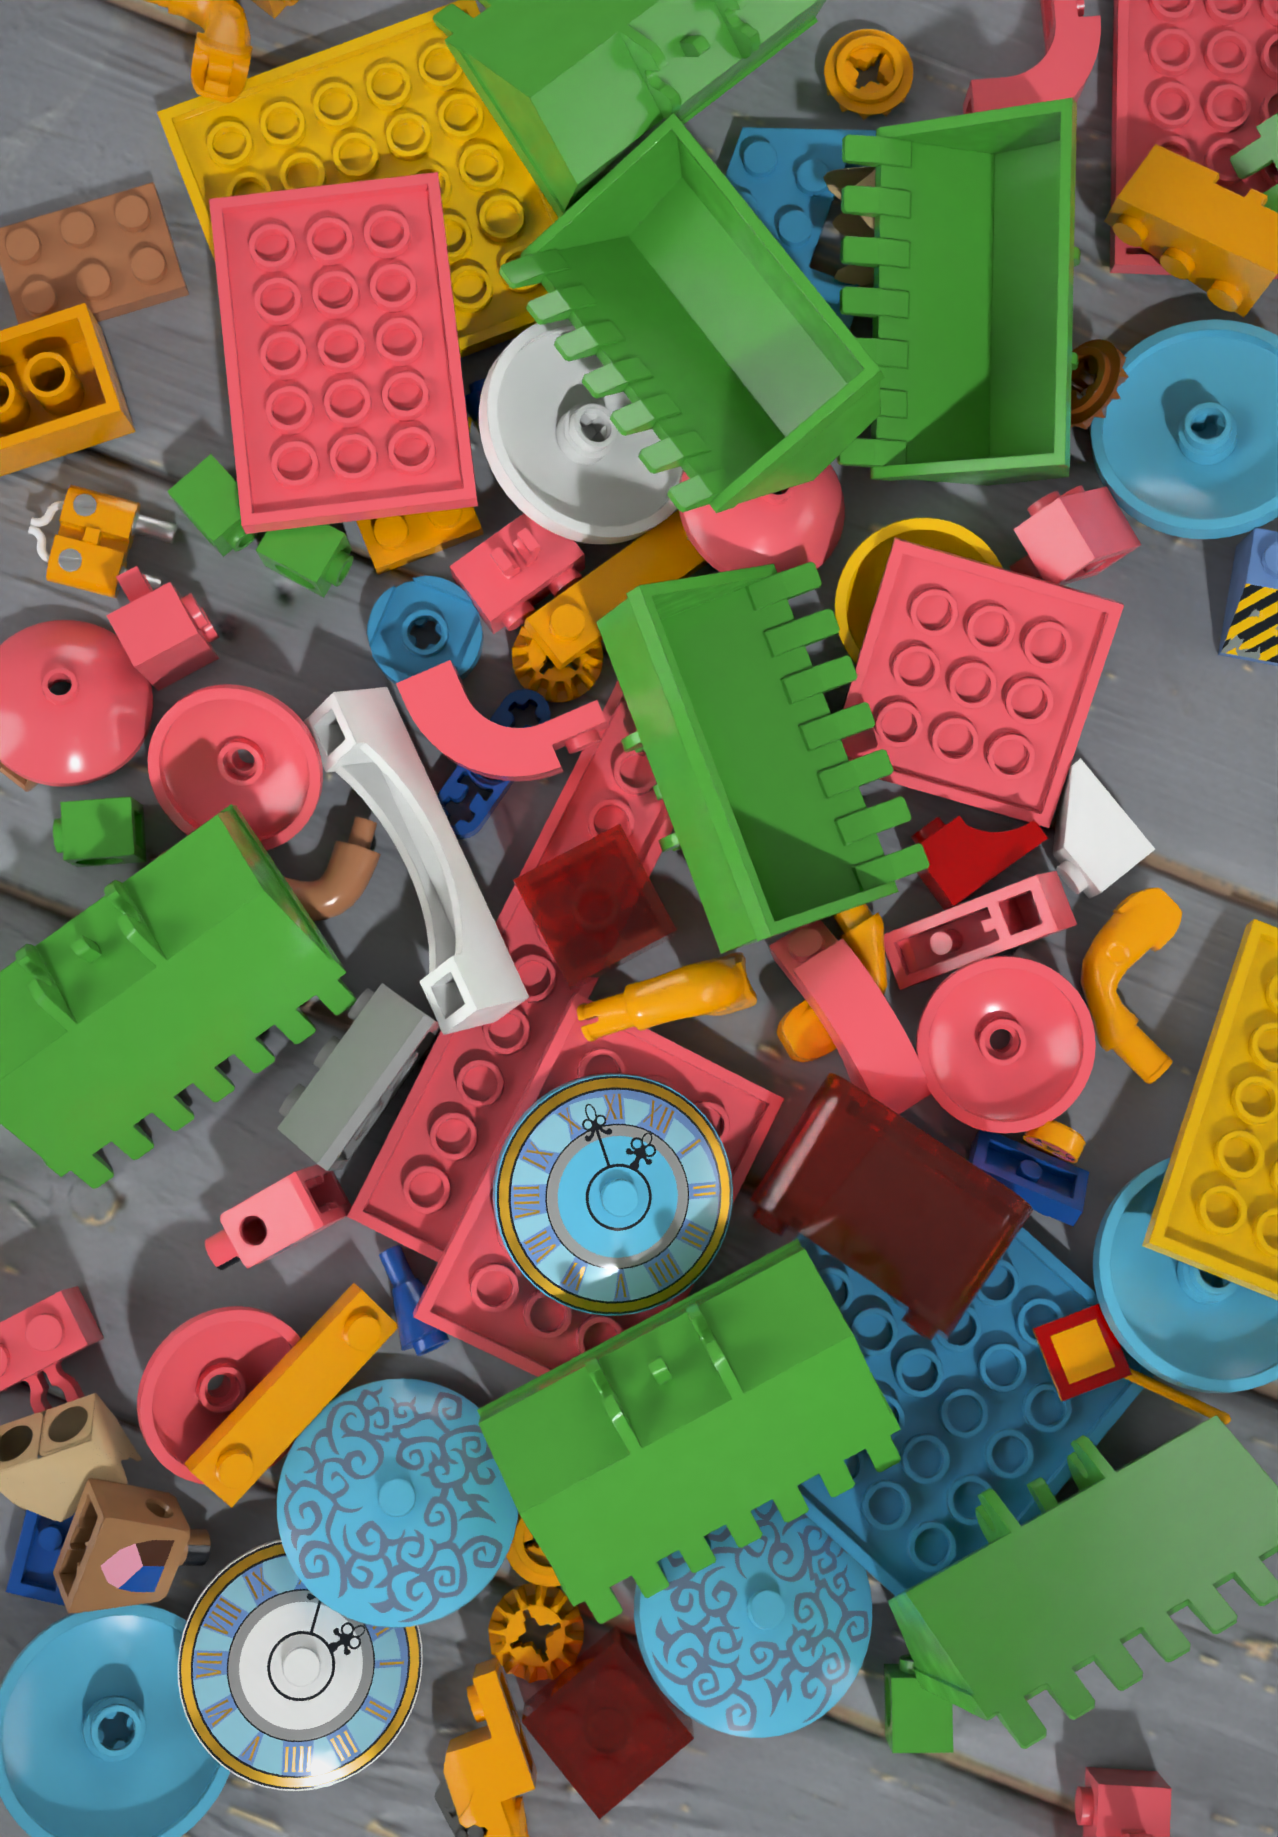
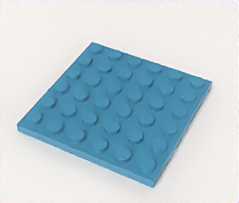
[792,1119,1154,1596]

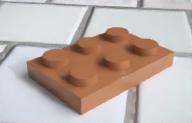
[0,182,189,325]

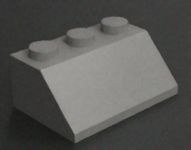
[277,983,441,1171]

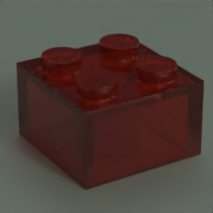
[513,824,677,991]
[521,1626,694,1820]

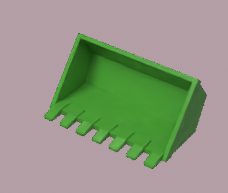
[433,0,826,218]
[837,97,1081,486]
[499,113,885,513]
[596,562,930,954]
[0,804,357,1189]
[477,1238,901,1624]
[888,1415,1278,1749]

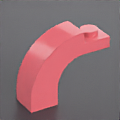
[963,0,1101,114]
[396,660,608,782]
[769,920,931,1124]

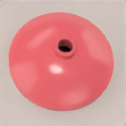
[679,464,845,573]
[0,620,154,787]
[148,684,323,851]
[916,956,1096,1134]
[137,1306,301,1484]

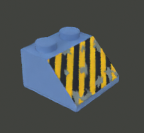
[1218,528,1278,666]

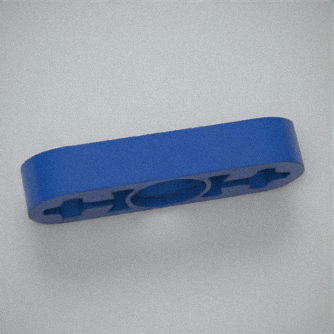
[437,689,551,839]

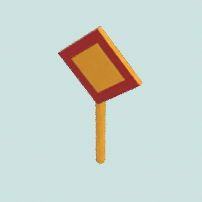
[1032,1304,1231,1425]

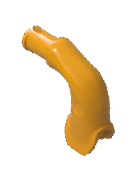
[143,0,253,103]
[1080,887,1182,1084]
[776,904,887,1062]
[577,952,757,1042]

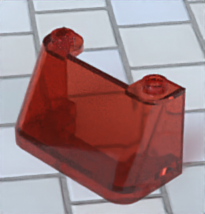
[749,1073,1033,1341]

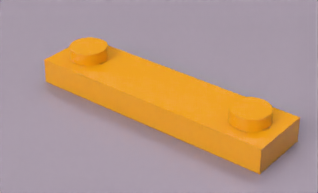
[524,510,708,671]
[184,1283,398,1508]

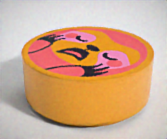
[1023,1120,1086,1163]

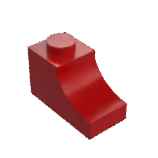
[911,815,1048,911]

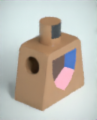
[53,1478,211,1613]

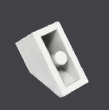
[1053,758,1155,899]

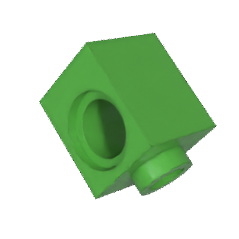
[167,454,260,557]
[256,524,353,598]
[53,797,147,867]
[884,1654,953,1753]

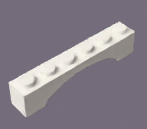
[303,687,529,1035]

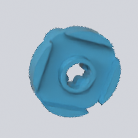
[367,575,484,685]

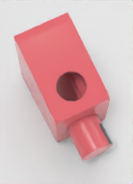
[205,1164,352,1270]

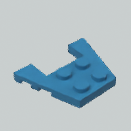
[725,127,876,330]

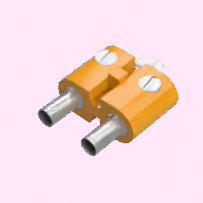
[28,485,177,598]

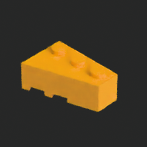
[1104,144,1278,318]

